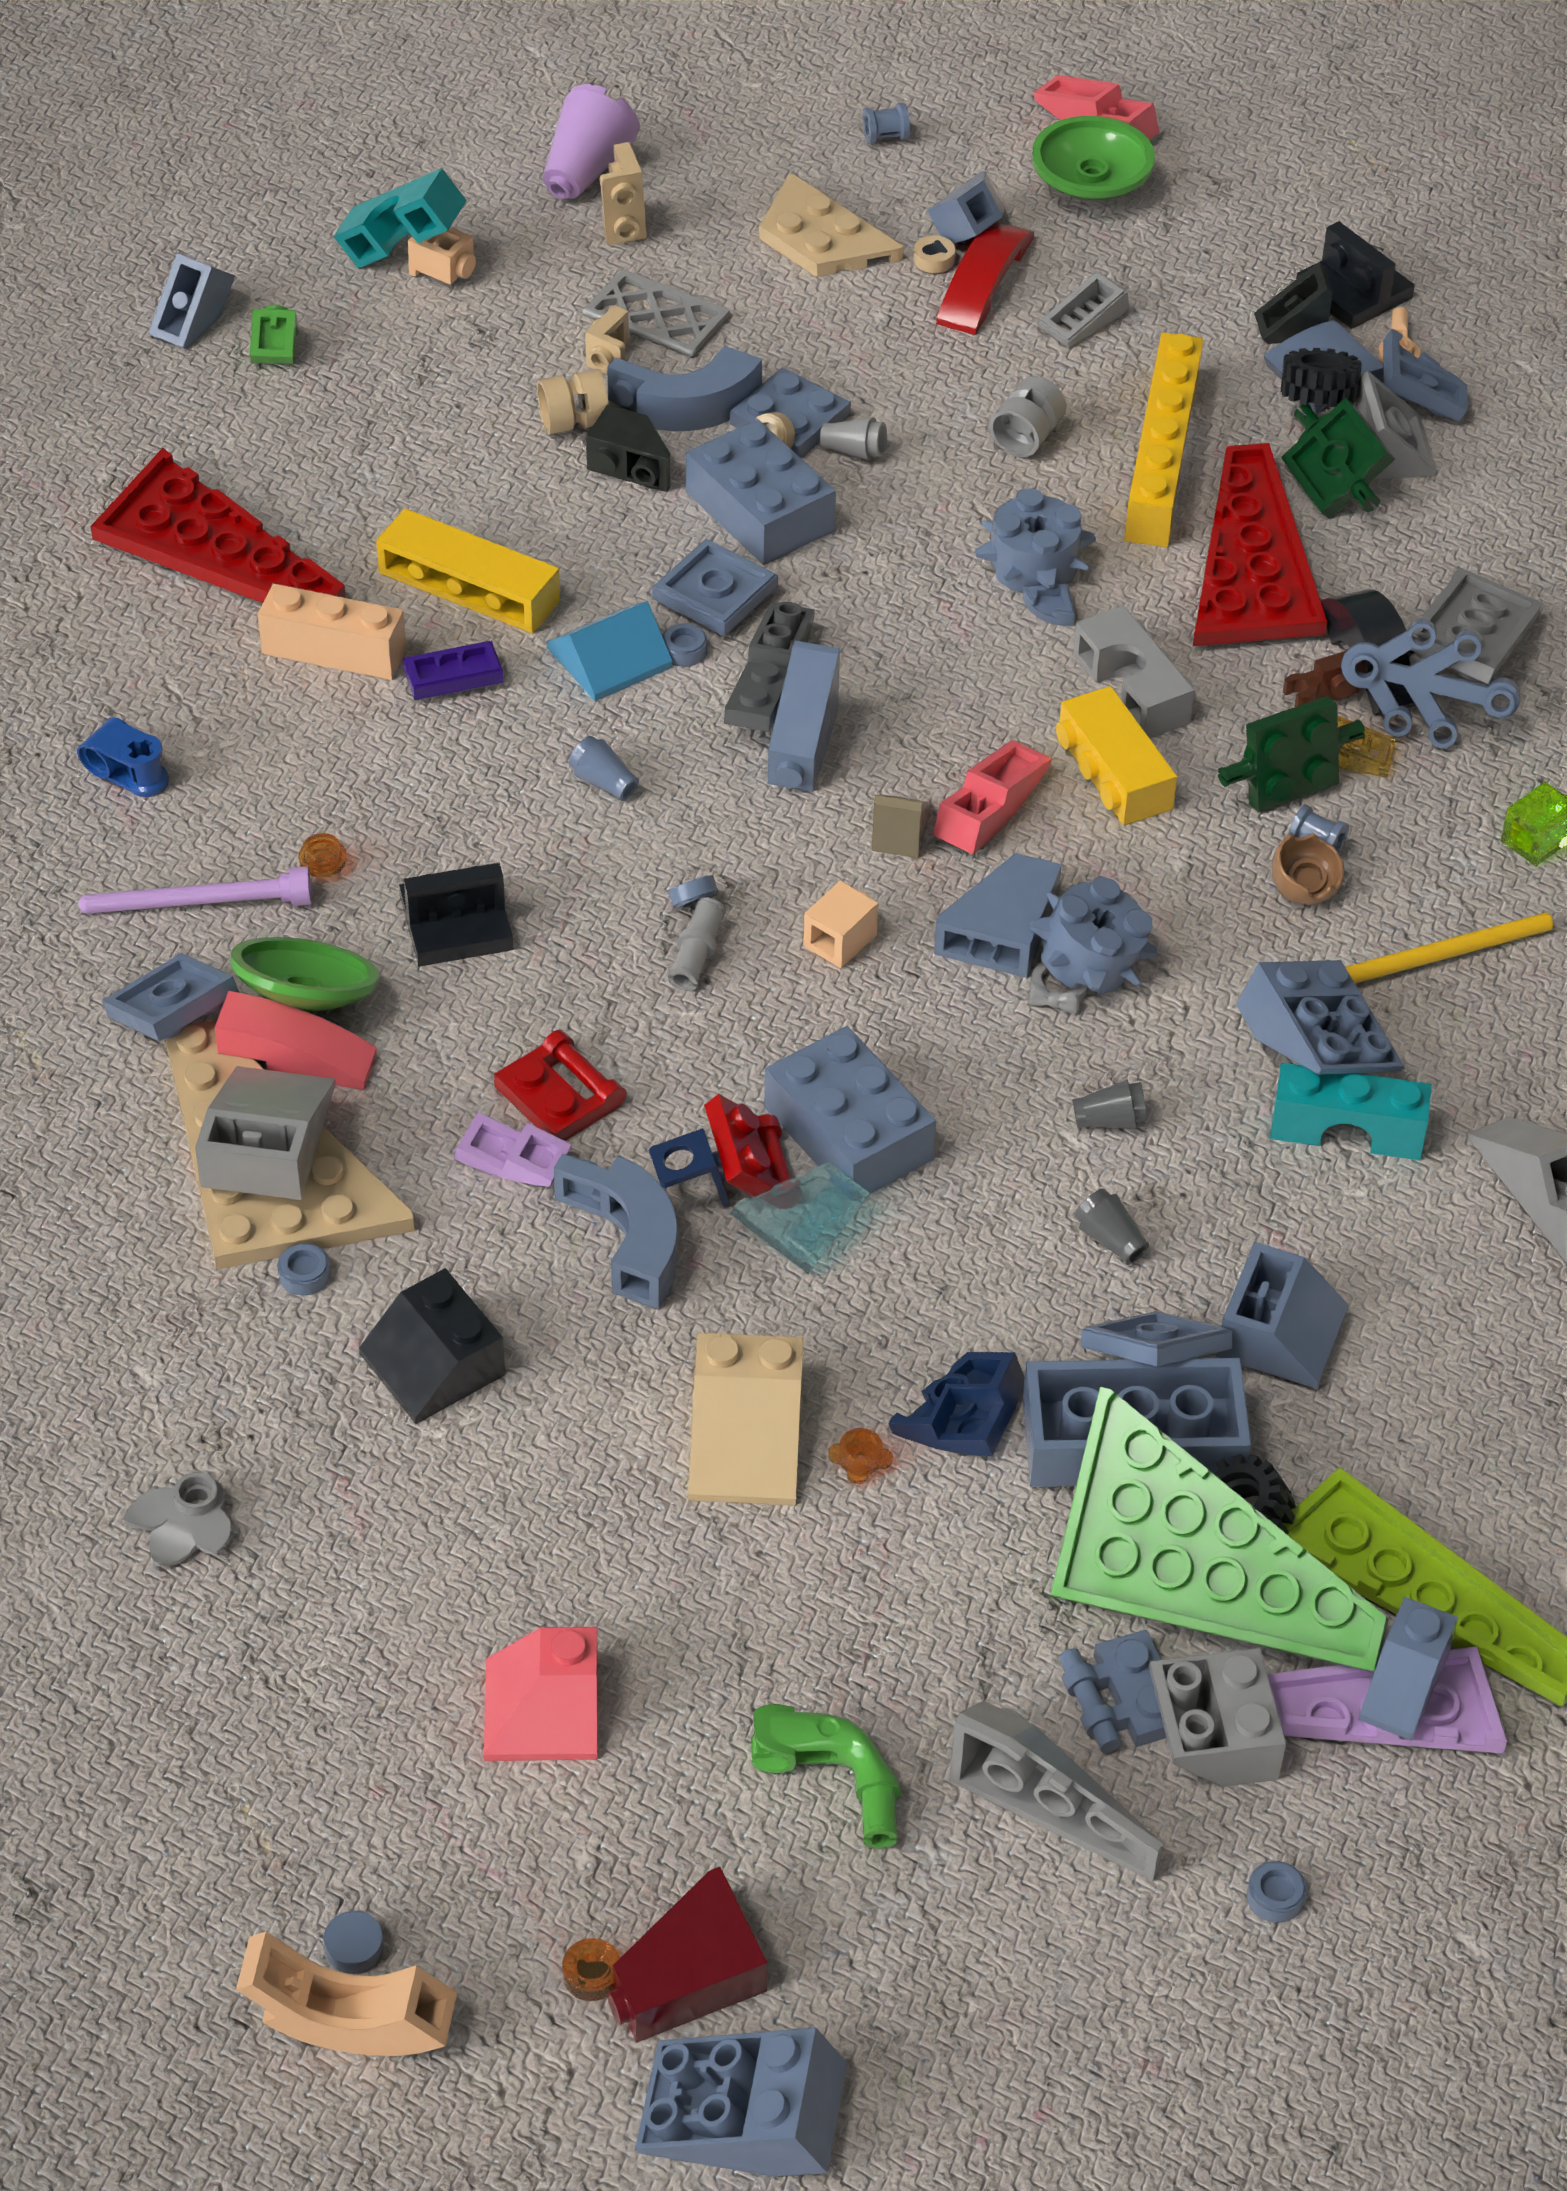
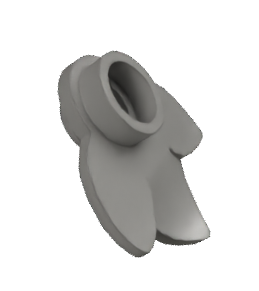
[123,1472,231,1567]

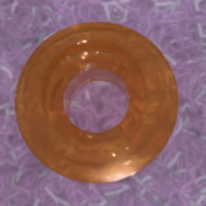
[299,833,347,878]

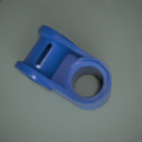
[77,717,169,797]

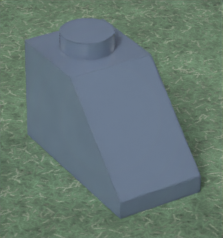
[148,253,235,349]
[1358,1597,1458,1741]

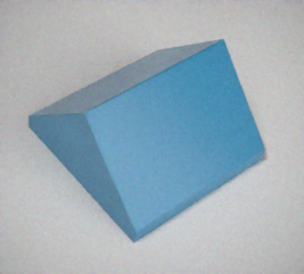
[547,601,672,701]

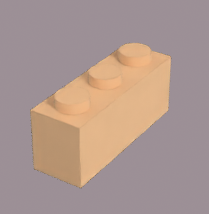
[258,584,406,680]

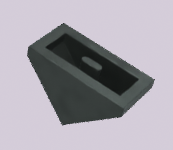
[1254,262,1333,344]

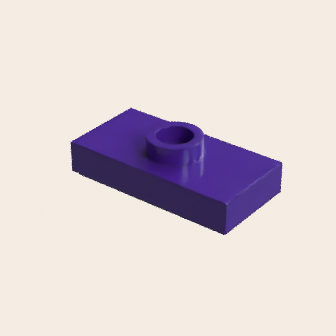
[403,640,504,700]

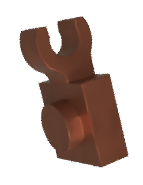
[1283,650,1364,707]

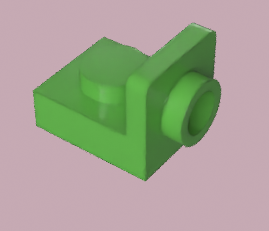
[250,305,299,365]

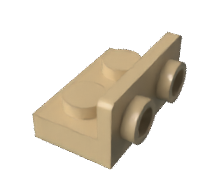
[600,142,647,245]

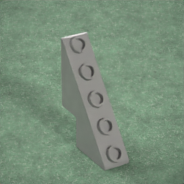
[1467,1116,1567,1263]

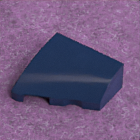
[888,1352,1025,1456]

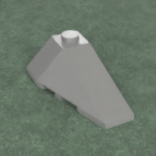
[949,1701,1163,1881]

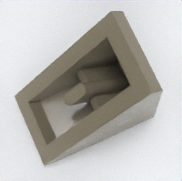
[872,795,932,858]

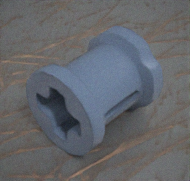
[862,103,910,144]
[1288,804,1349,854]

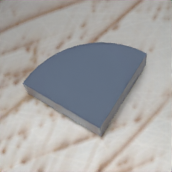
[1023,584,1075,626]

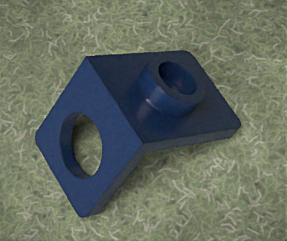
[649,1128,730,1207]

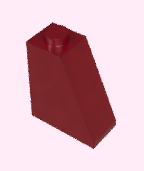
[607,1867,768,2043]

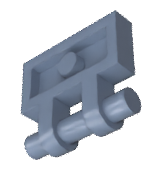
[1059,1629,1166,1753]

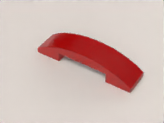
[936,221,1035,335]

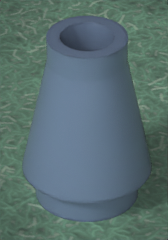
[569,736,639,801]

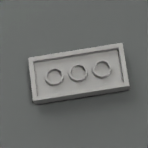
[1411,568,1543,684]

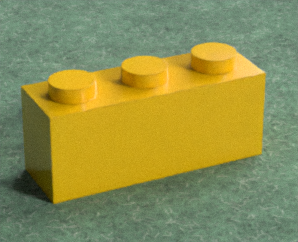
[1056,686,1177,826]

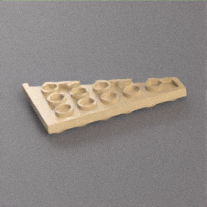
[165,1020,415,1270]

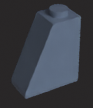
[768,640,840,792]
[934,853,1062,978]

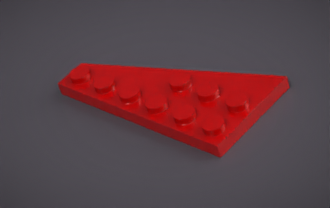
[1193,443,1327,646]
[91,448,346,603]

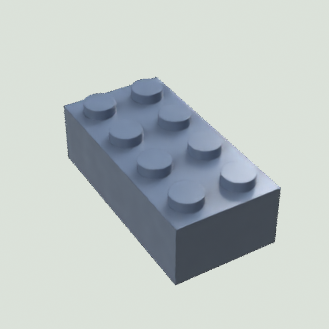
[1022,1358,1251,1487]

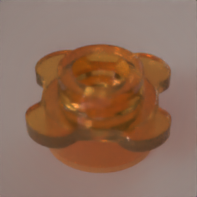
[828,1428,893,1484]

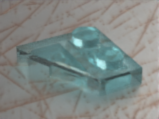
[729,1162,869,1274]

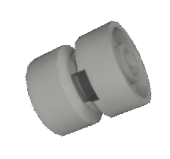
[989,376,1067,457]

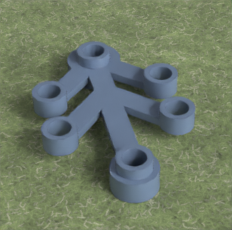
[1341,619,1520,748]

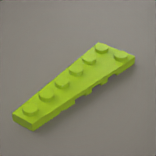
[1283,1467,1567,1707]

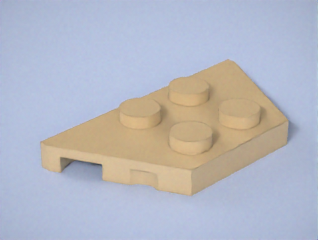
[759,173,903,277]

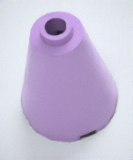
[543,84,640,199]

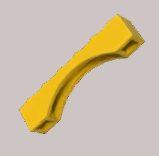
[1124,332,1204,547]

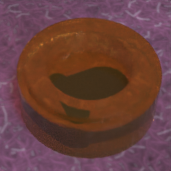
[562,1938,620,2001]

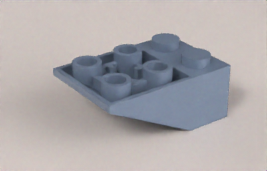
[1236,960,1404,1075]
[635,2027,847,2177]

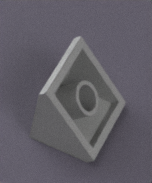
[1356,370,1437,480]

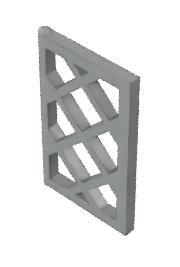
[582,269,730,357]

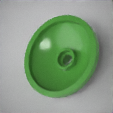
[1032,116,1155,200]
[230,937,379,1013]

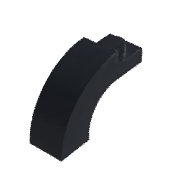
[1321,589,1416,715]

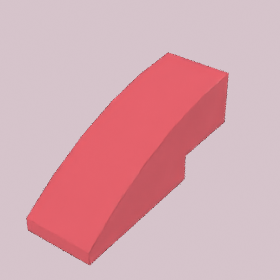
[1033,75,1160,140]
[933,740,1052,854]
[215,991,377,1090]

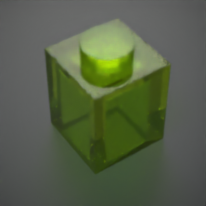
[1500,781,1567,867]

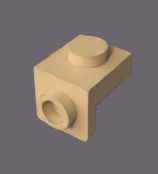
[585,305,629,375]

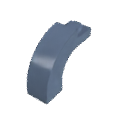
[607,346,762,431]
[554,1153,677,1310]

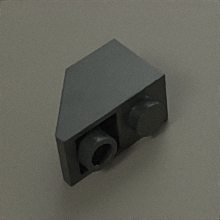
[586,404,671,492]

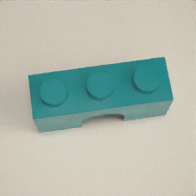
[333,168,467,269]
[1270,1063,1432,1161]

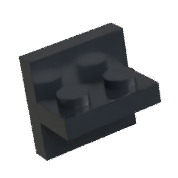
[1296,221,1415,329]
[399,862,514,967]

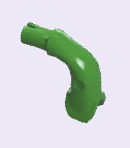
[751,1704,901,1849]

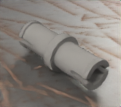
[668,897,726,991]

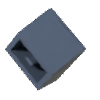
[1217,1241,1349,1389]

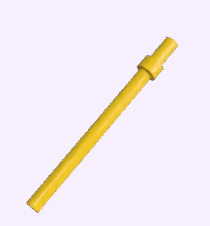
[1345,912,1553,984]

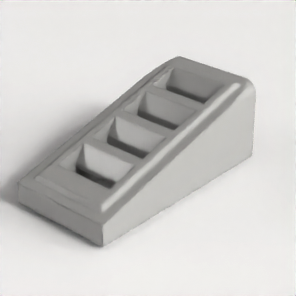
[1038,270,1129,348]

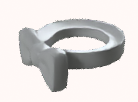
[1029,962,1089,1014]

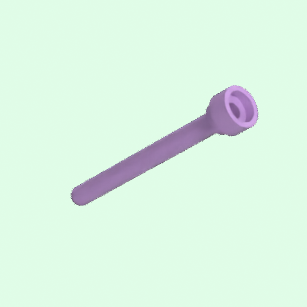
[78,866,312,914]

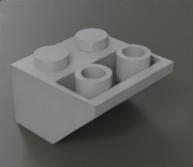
[1149,1648,1286,1787]

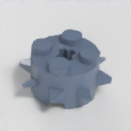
[975,488,1096,593]
[1029,876,1158,994]

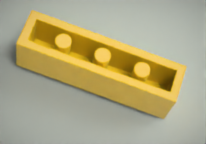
[376,508,560,634]

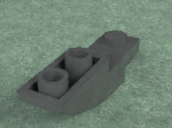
[724,601,815,732]

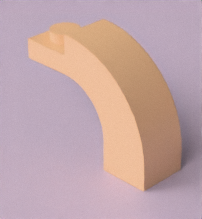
[236,1931,457,2056]

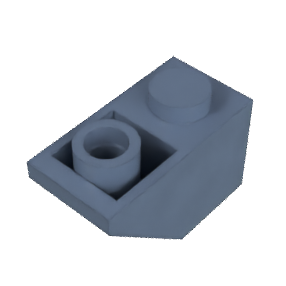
[927,171,1004,244]

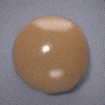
[1272,833,1344,905]

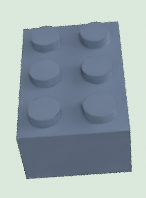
[686,419,836,565]
[764,1025,936,1204]

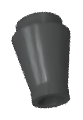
[1072,1079,1148,1129]
[1075,1188,1149,1265]

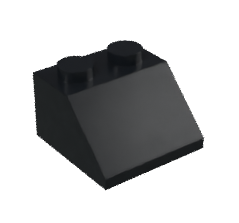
[359,1268,505,1424]

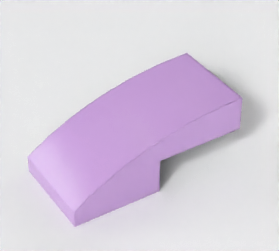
[453,1112,572,1187]

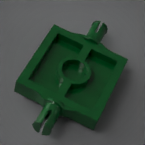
[1281,398,1395,519]
[1218,696,1365,812]

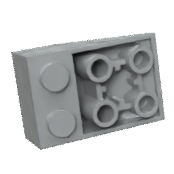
[195,1066,336,1200]

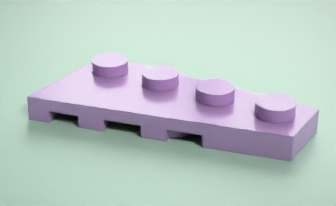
[1267,1646,1507,1754]

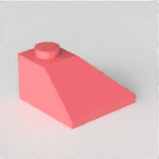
[484,1627,598,1761]

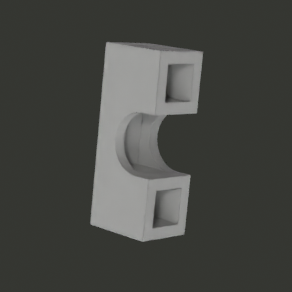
[1073,605,1196,738]

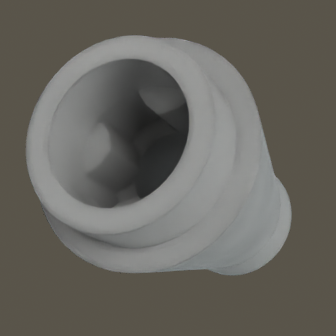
[820,417,887,461]

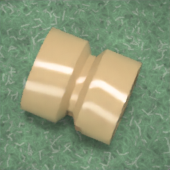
[537,369,609,435]

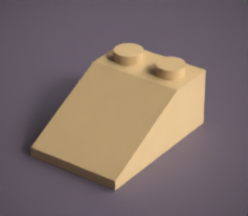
[688,1332,804,1506]

